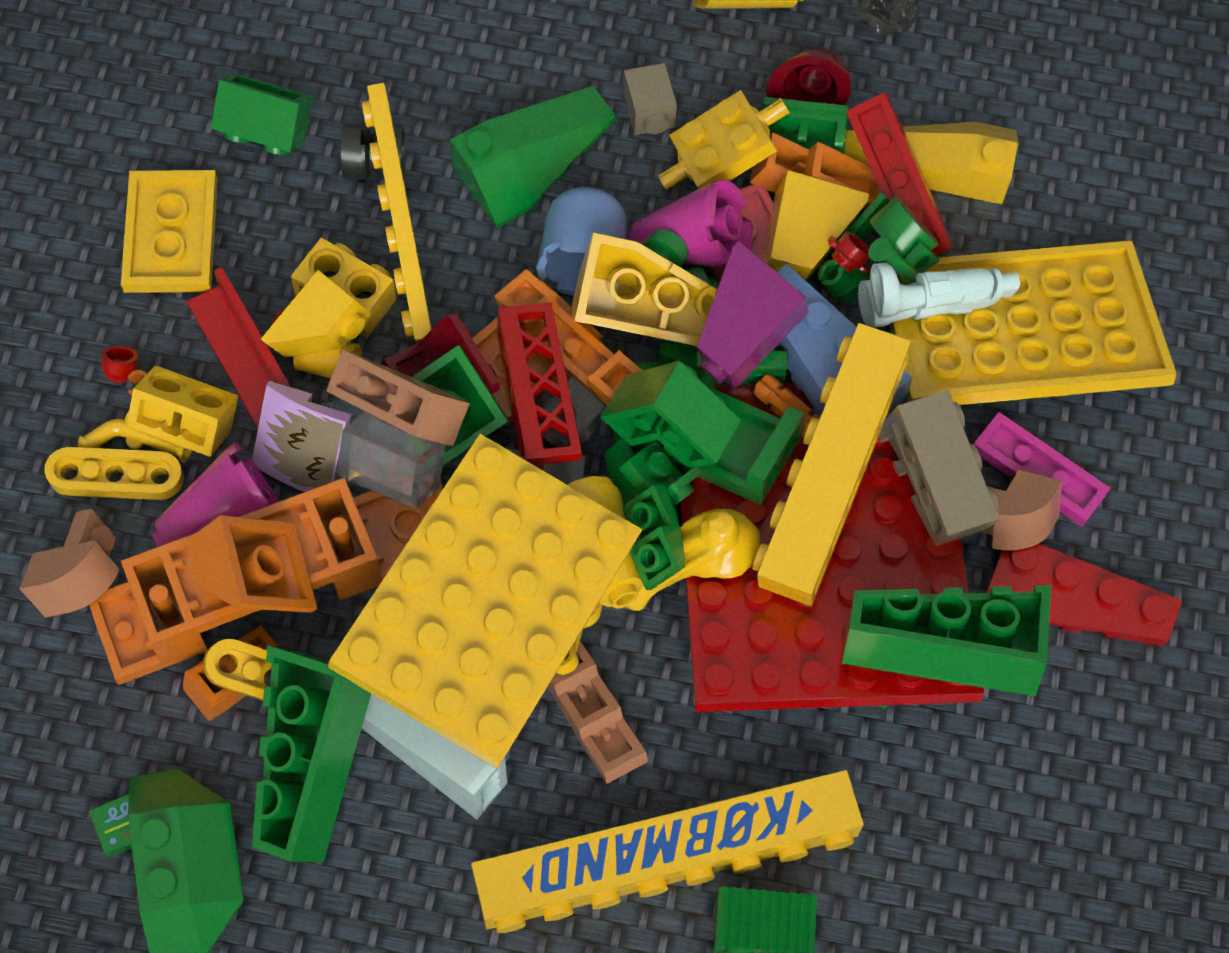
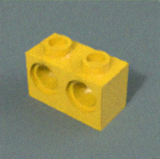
[291,238,396,338]
[127,365,239,457]

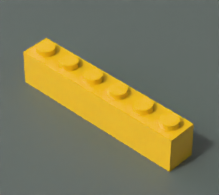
[752,323,911,607]

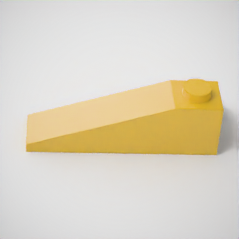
[844,122,1018,205]
[570,232,717,346]

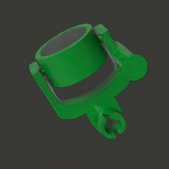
[818,192,940,303]

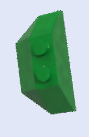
[128,769,244,953]

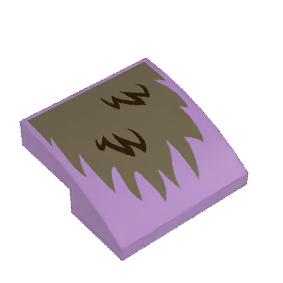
[252,381,351,492]

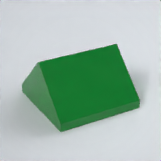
[410,345,510,472]

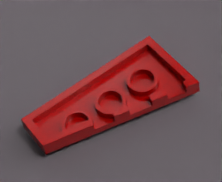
[986,544,1182,646]

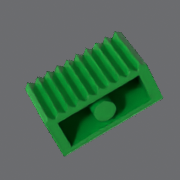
[713,886,817,953]

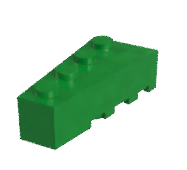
[842,585,1052,697]
[252,645,371,863]

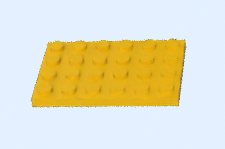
[880,240,1177,405]
[328,434,642,769]

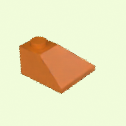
[186,515,317,613]

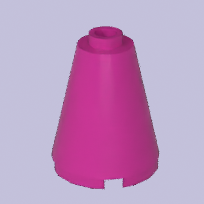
[627,180,752,267]
[152,442,279,547]

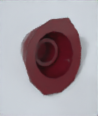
[766,48,851,105]

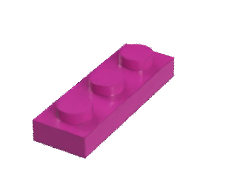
[973,412,1111,527]

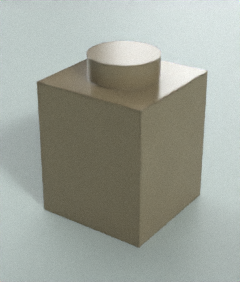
[623,63,677,135]

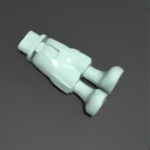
[858,263,1020,328]

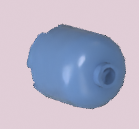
[536,187,627,296]

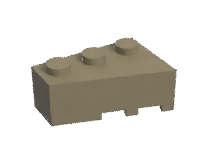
[878,390,999,546]

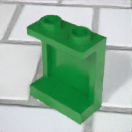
[664,374,805,505]

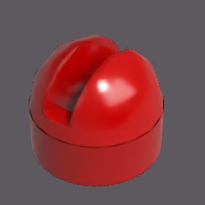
[101,346,138,384]

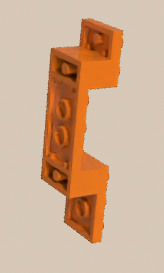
[89,469,443,685]

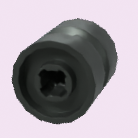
[341,124,405,179]

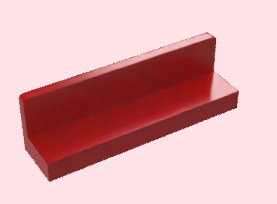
[187,267,290,431]

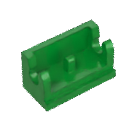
[763,97,849,154]

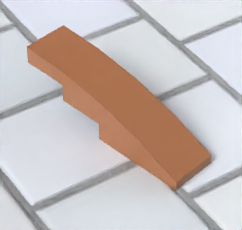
[548,641,648,784]

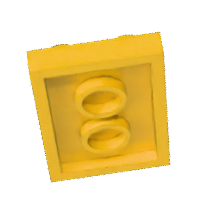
[121,170,218,293]

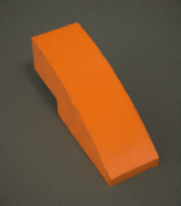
[750,133,881,212]

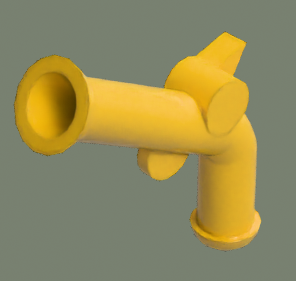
[77,411,193,463]

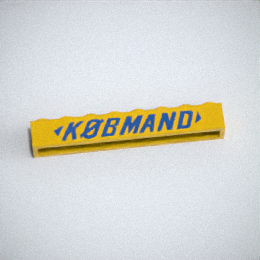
[471,770,864,933]

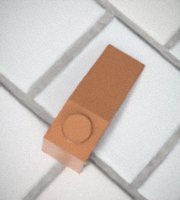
[326,349,470,446]

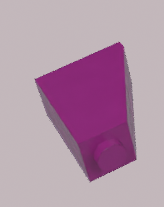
[697,241,809,390]

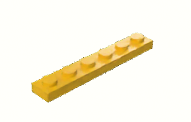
[362,83,432,344]

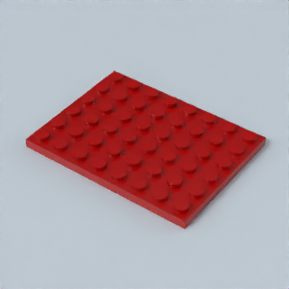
[677,383,984,712]

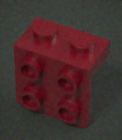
[380,313,500,395]

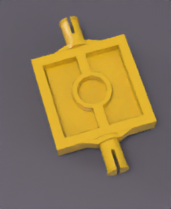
[657,90,790,190]

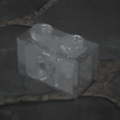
[337,411,445,510]

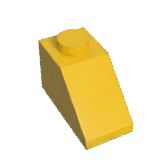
[261,270,371,358]

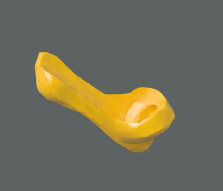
[625,509,760,611]

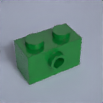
[211,73,313,155]

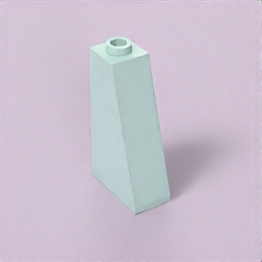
[362,694,507,820]

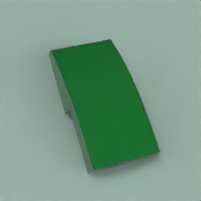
[622,484,685,590]

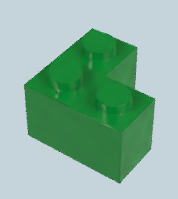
[600,361,741,469]

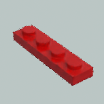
[846,92,955,257]

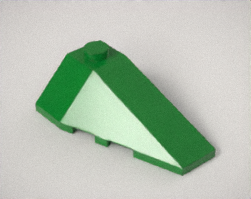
[450,86,616,229]

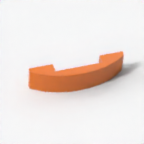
[494,269,642,404]

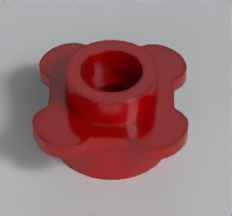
[828,232,871,274]

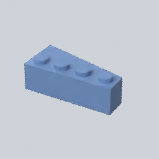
[773,264,912,418]

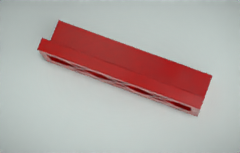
[497,303,582,471]

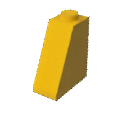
[762,170,869,281]

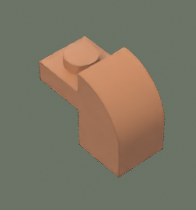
[981,470,1062,550]
[19,509,120,618]

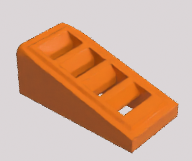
[183,626,279,721]

